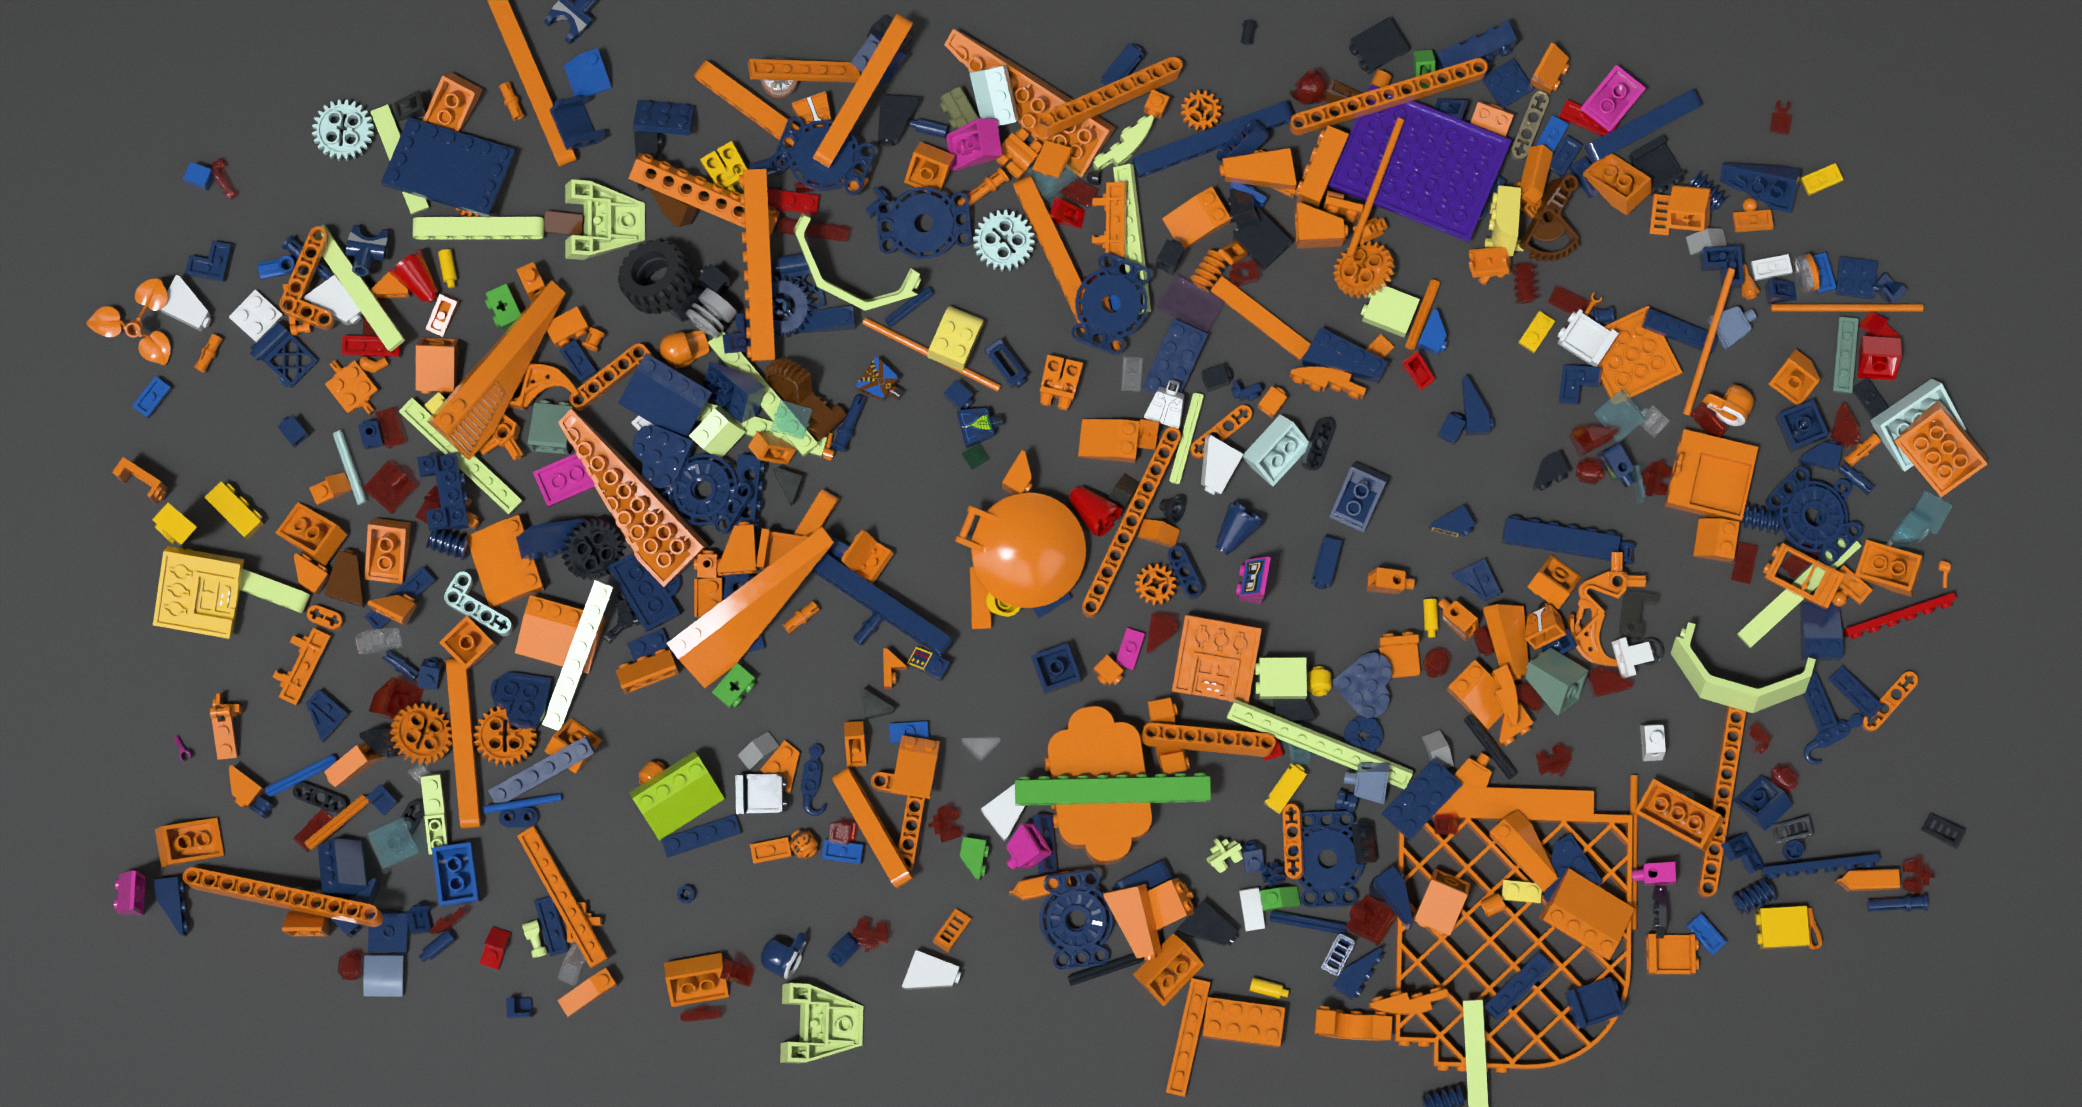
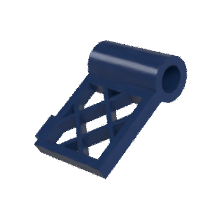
[774,250,825,312]
[250,321,318,388]

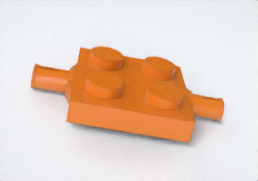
[325,360,379,415]

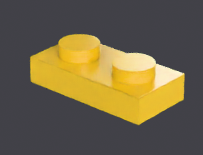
[1800,163,1844,196]
[1518,311,1555,353]

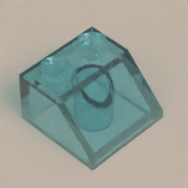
[1885,510,1931,548]

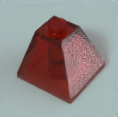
[1569,425,1618,457]
[369,677,424,722]

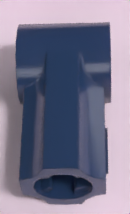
[749,155,787,176]

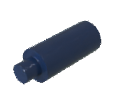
[909,118,948,139]
[418,930,455,962]

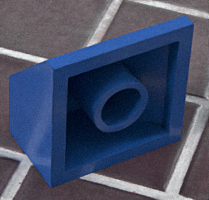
[564,48,612,97]

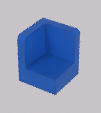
[183,162,214,191]

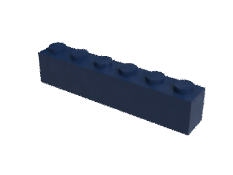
[1501,516,1621,561]

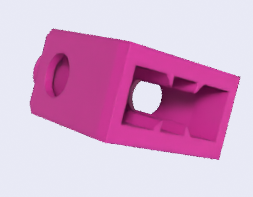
[1006,823,1052,869]
[1632,862,1676,886]

